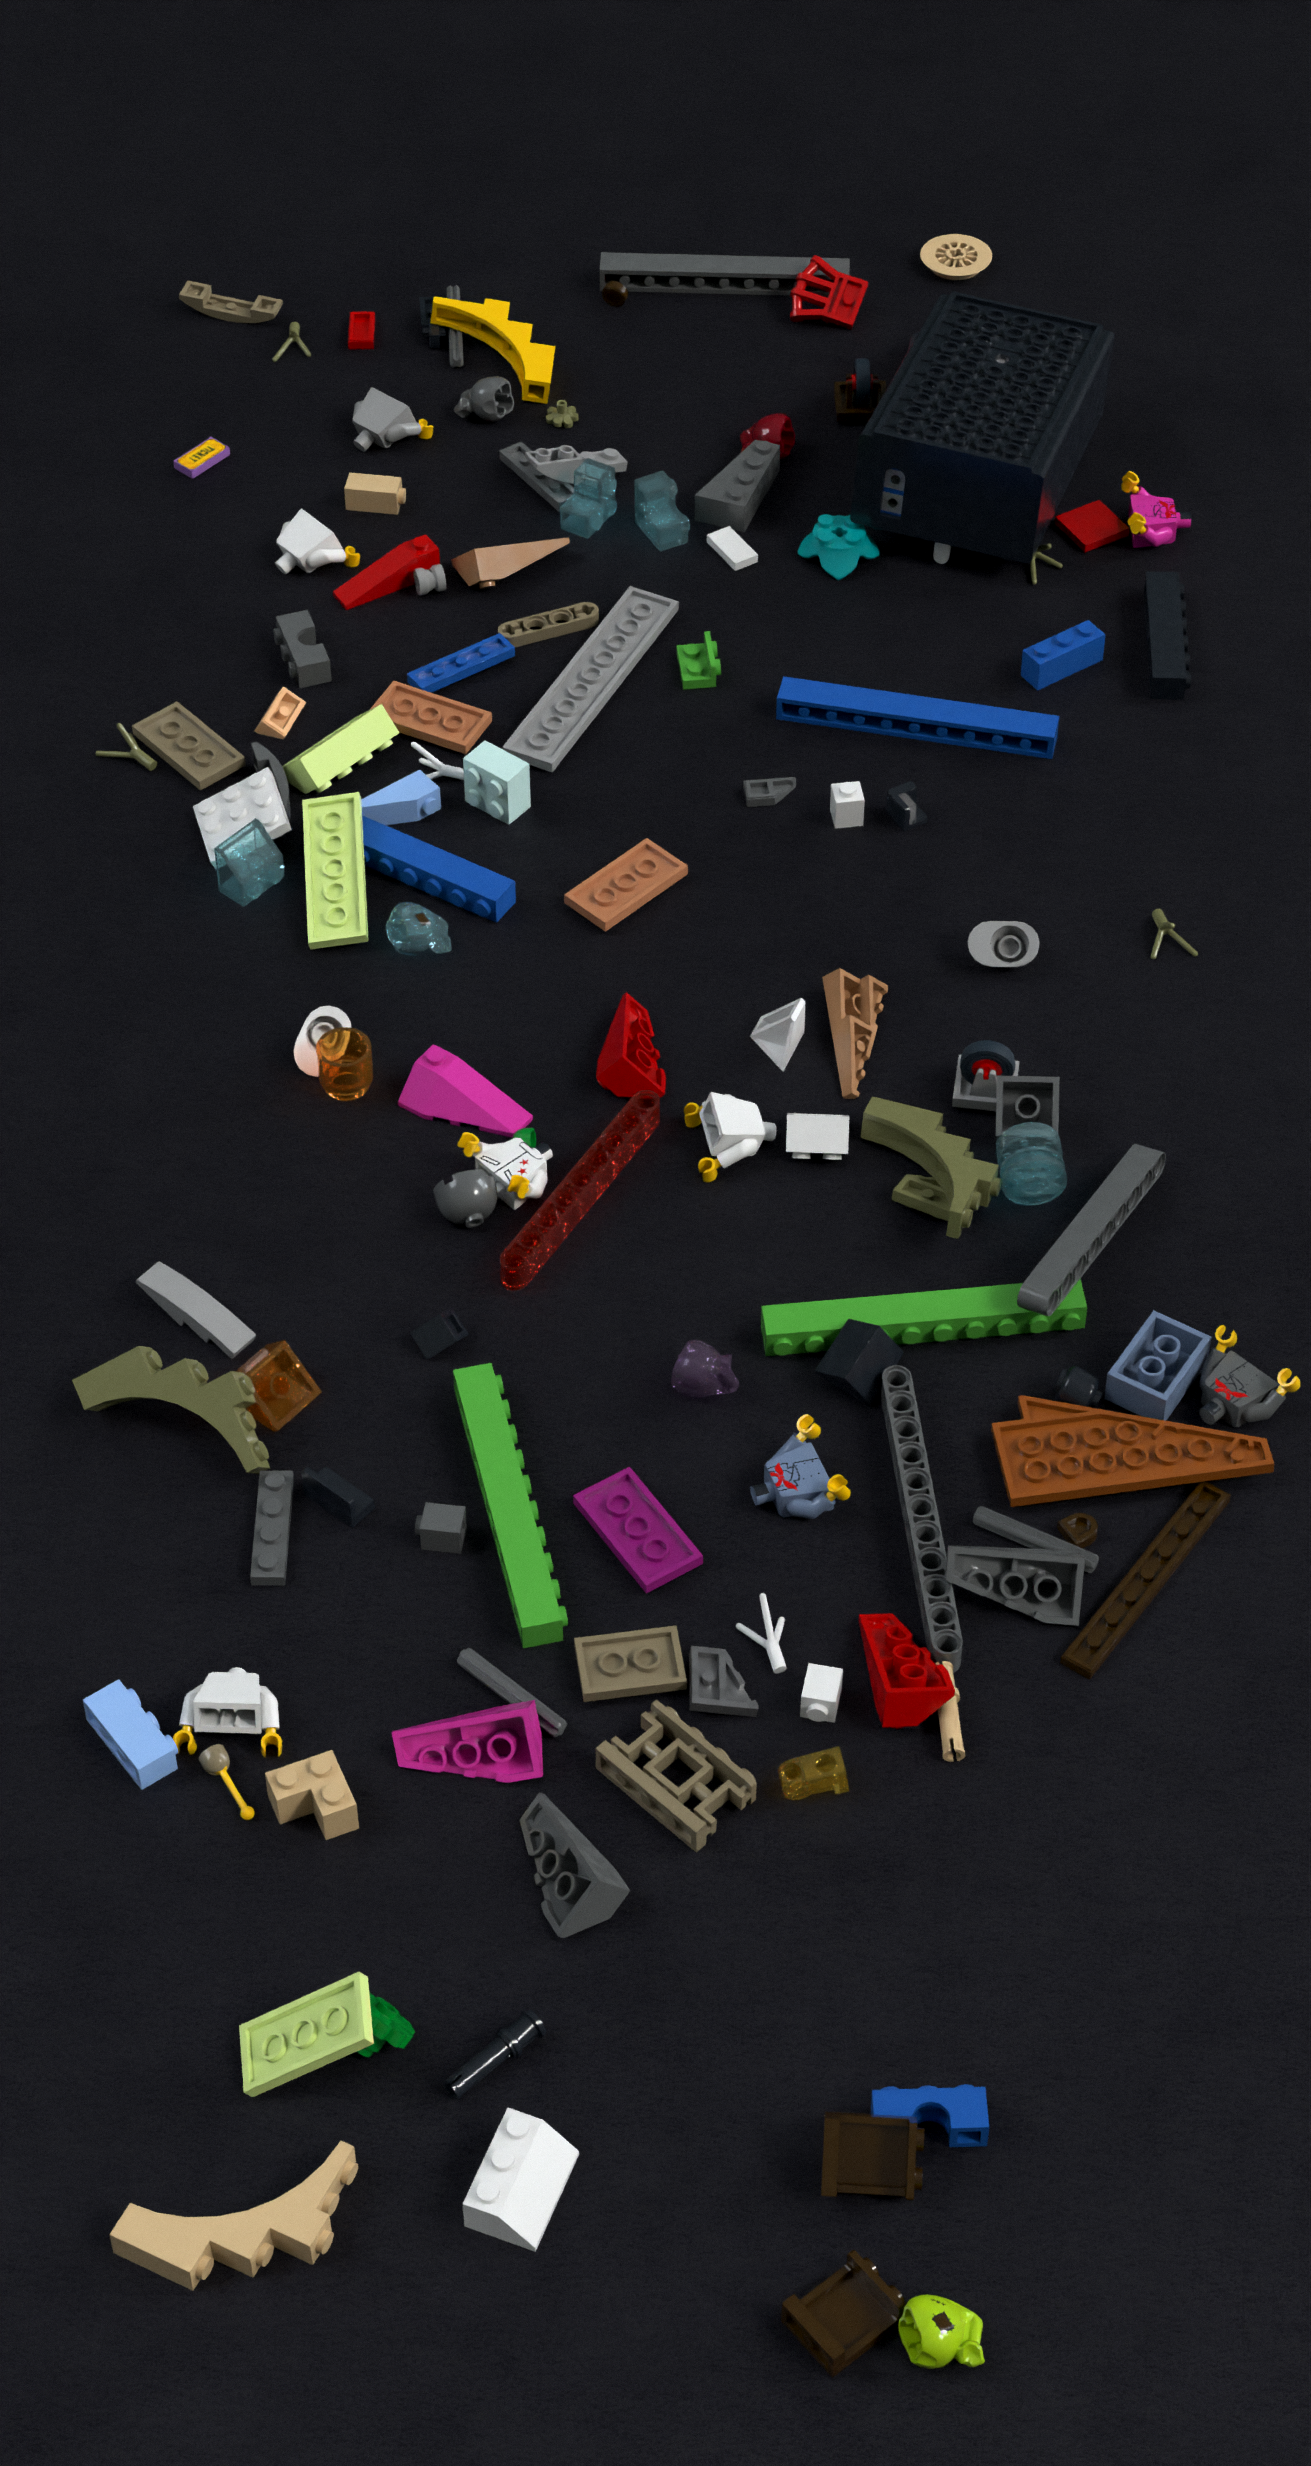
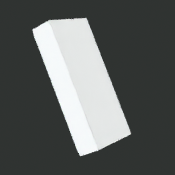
[707,526,758,571]

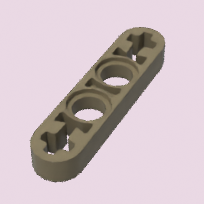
[498,602,599,647]

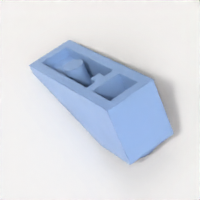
[361,770,441,825]

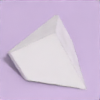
[750,998,805,1071]

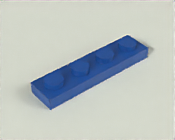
[407,633,515,693]

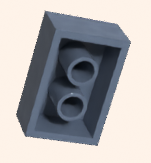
[1104,1310,1212,1421]

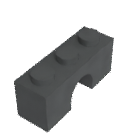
[273,610,332,688]

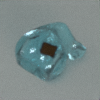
[385,902,452,956]

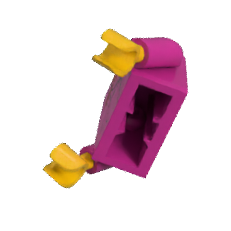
[1121,471,1191,548]

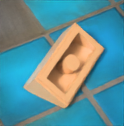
[254,687,306,739]

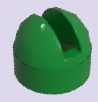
[512,1128,536,1148]

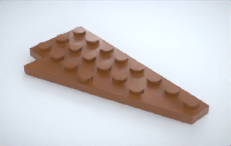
[991,1395,1274,1507]

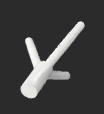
[411,742,464,780]
[736,1593,787,1674]

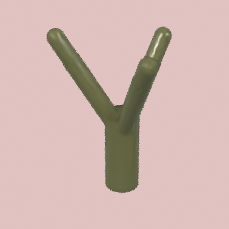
[272,322,311,362]
[1030,543,1063,585]
[95,723,157,771]
[1151,909,1198,960]

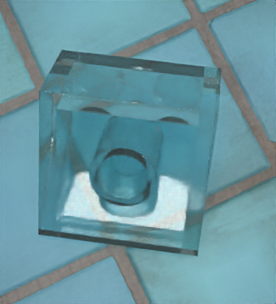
[214,818,285,907]

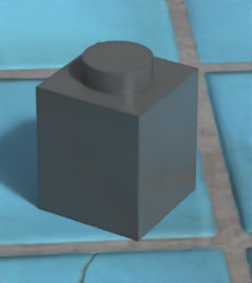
[415,1502,467,1554]

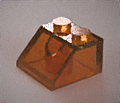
[235,1340,322,1432]

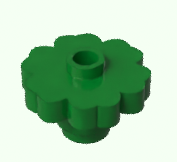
[357,1992,415,2057]

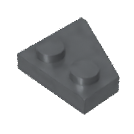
[689,1646,758,1717]

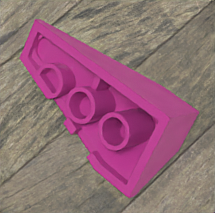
[398,1044,533,1137]
[391,1700,543,1783]

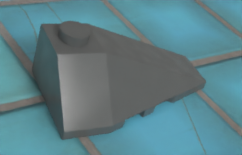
[945,1545,1085,1626]
[520,1792,630,1938]

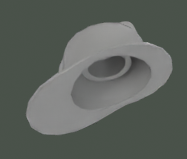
[967,921,1040,968]

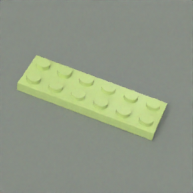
[302,792,368,950]

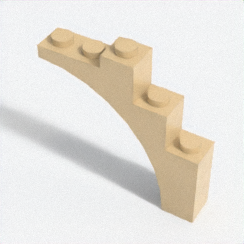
[109,2141,358,2291]

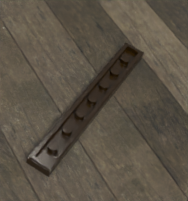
[1060,1481,1231,1680]

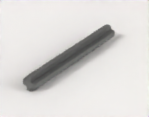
[447,285,464,368]

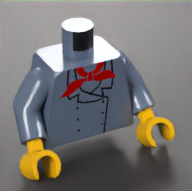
[750,1414,850,1519]

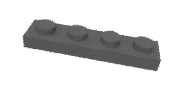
[499,441,581,512]
[250,1471,294,1586]

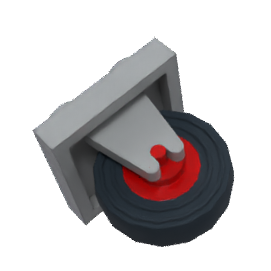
[952,1040,1020,1111]

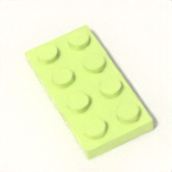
[239,1972,374,2097]

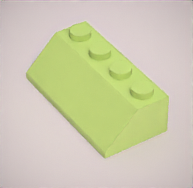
[282,704,399,794]

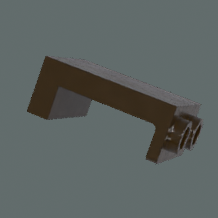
[821,2112,924,2201]
[781,2250,905,2378]

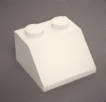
[786,1113,849,1160]

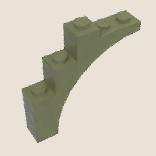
[861,1096,1002,1239]
[72,1346,270,1474]

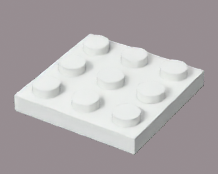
[193,767,292,869]

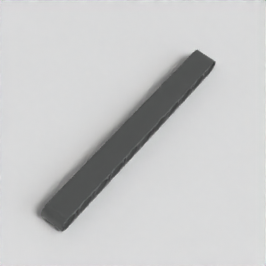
[881,1365,963,1673]

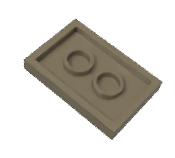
[574,1626,687,1702]

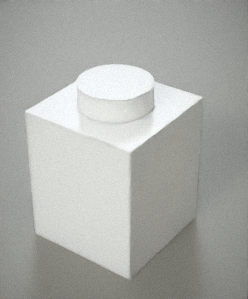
[830,781,865,829]
[800,1663,843,1723]

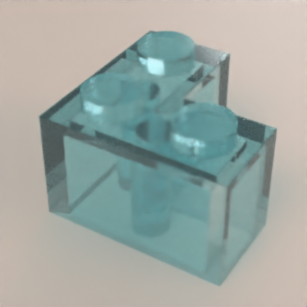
[560,458,617,539]
[635,470,690,552]

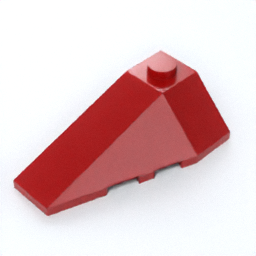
[596,992,666,1098]
[859,1613,955,1729]

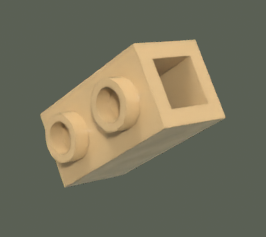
[344,472,406,515]

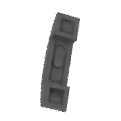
[251,742,291,838]

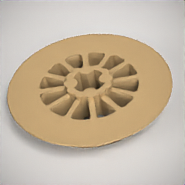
[920,234,992,280]

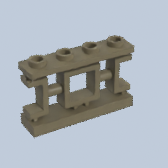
[595,1700,757,1852]

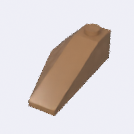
[451,537,570,589]

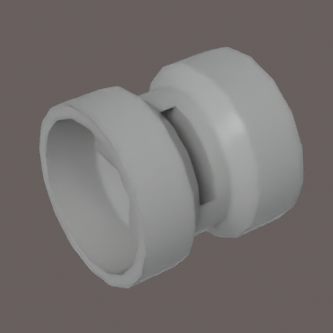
[413,564,447,596]

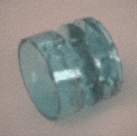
[995,1122,1067,1205]

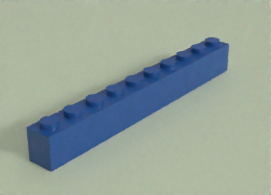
[776,676,1059,759]

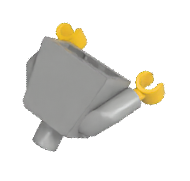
[352,387,434,452]

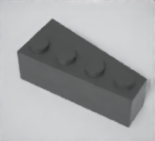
[695,440,780,532]

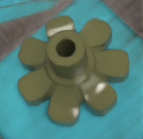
[546,400,579,428]

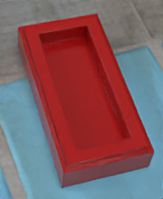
[348,311,375,349]

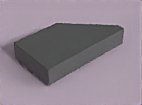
[743,777,796,807]

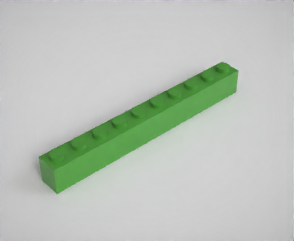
[761,1279,1087,1356]
[453,1363,568,1648]

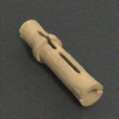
[935,1661,965,1762]

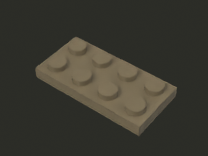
[132,702,246,791]

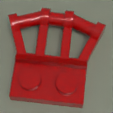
[790,255,869,330]

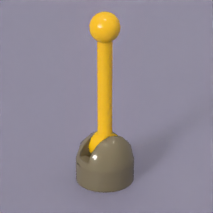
[199,1744,254,1820]

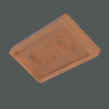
[371,681,492,754]
[564,838,688,932]

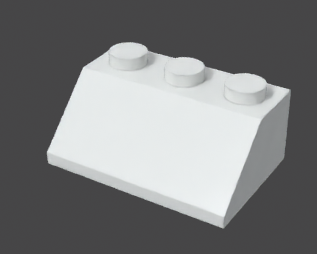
[463,2108,579,2252]

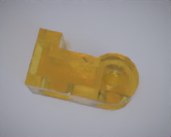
[778,1746,849,1800]

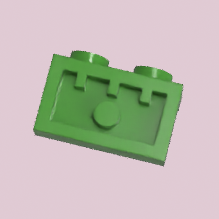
[677,631,721,690]

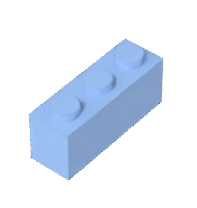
[83,1679,178,1790]

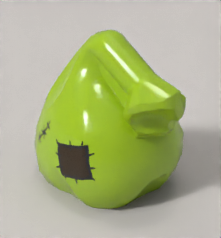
[898,2294,985,2369]

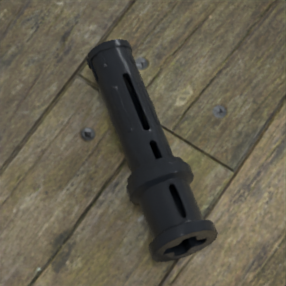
[442,2008,546,2100]

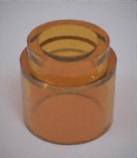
[316,1027,374,1101]

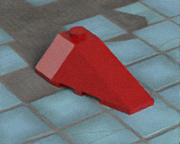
[333,534,440,610]

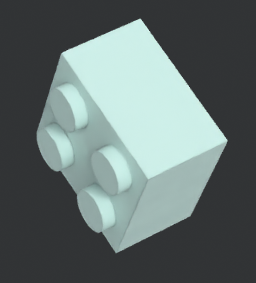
[463,740,531,825]

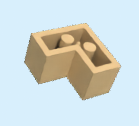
[265,1750,359,1840]

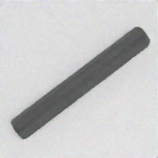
[973,1506,1099,1573]
[457,1648,567,1738]

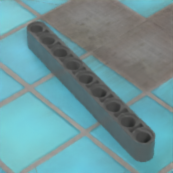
[1017,1144,1166,1316]

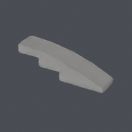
[136,1261,256,1359]

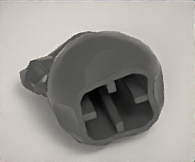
[454,376,514,422]

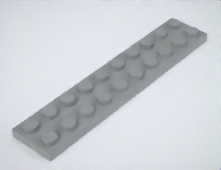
[502,586,679,772]

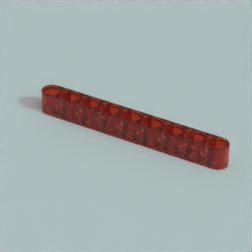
[500,1090,660,1290]

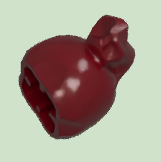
[739,413,795,460]

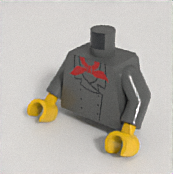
[1199,1325,1300,1427]

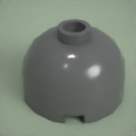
[433,1169,498,1228]

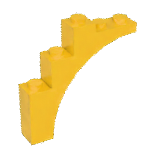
[430,296,555,404]

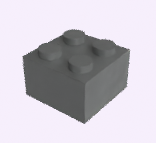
[996,1075,1060,1146]

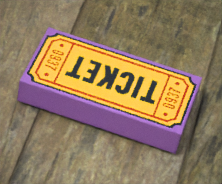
[174,437,230,479]

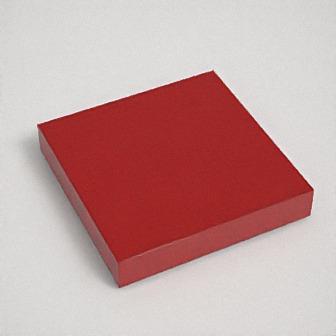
[1055,500,1129,553]

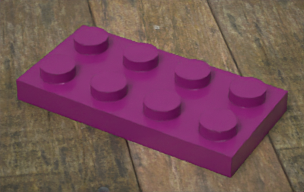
[573,1467,703,1593]

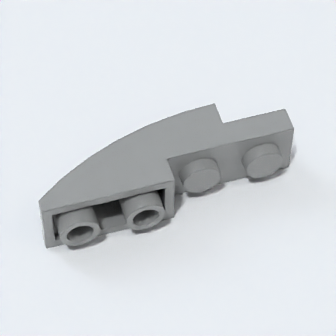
[524,445,628,485]

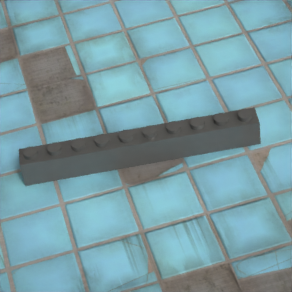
[600,252,850,296]

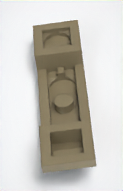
[179,281,283,323]

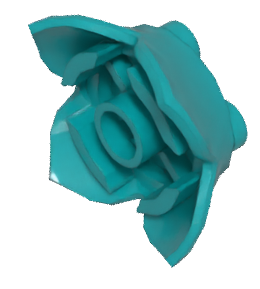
[797,514,880,581]

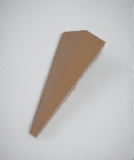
[822,968,888,1099]

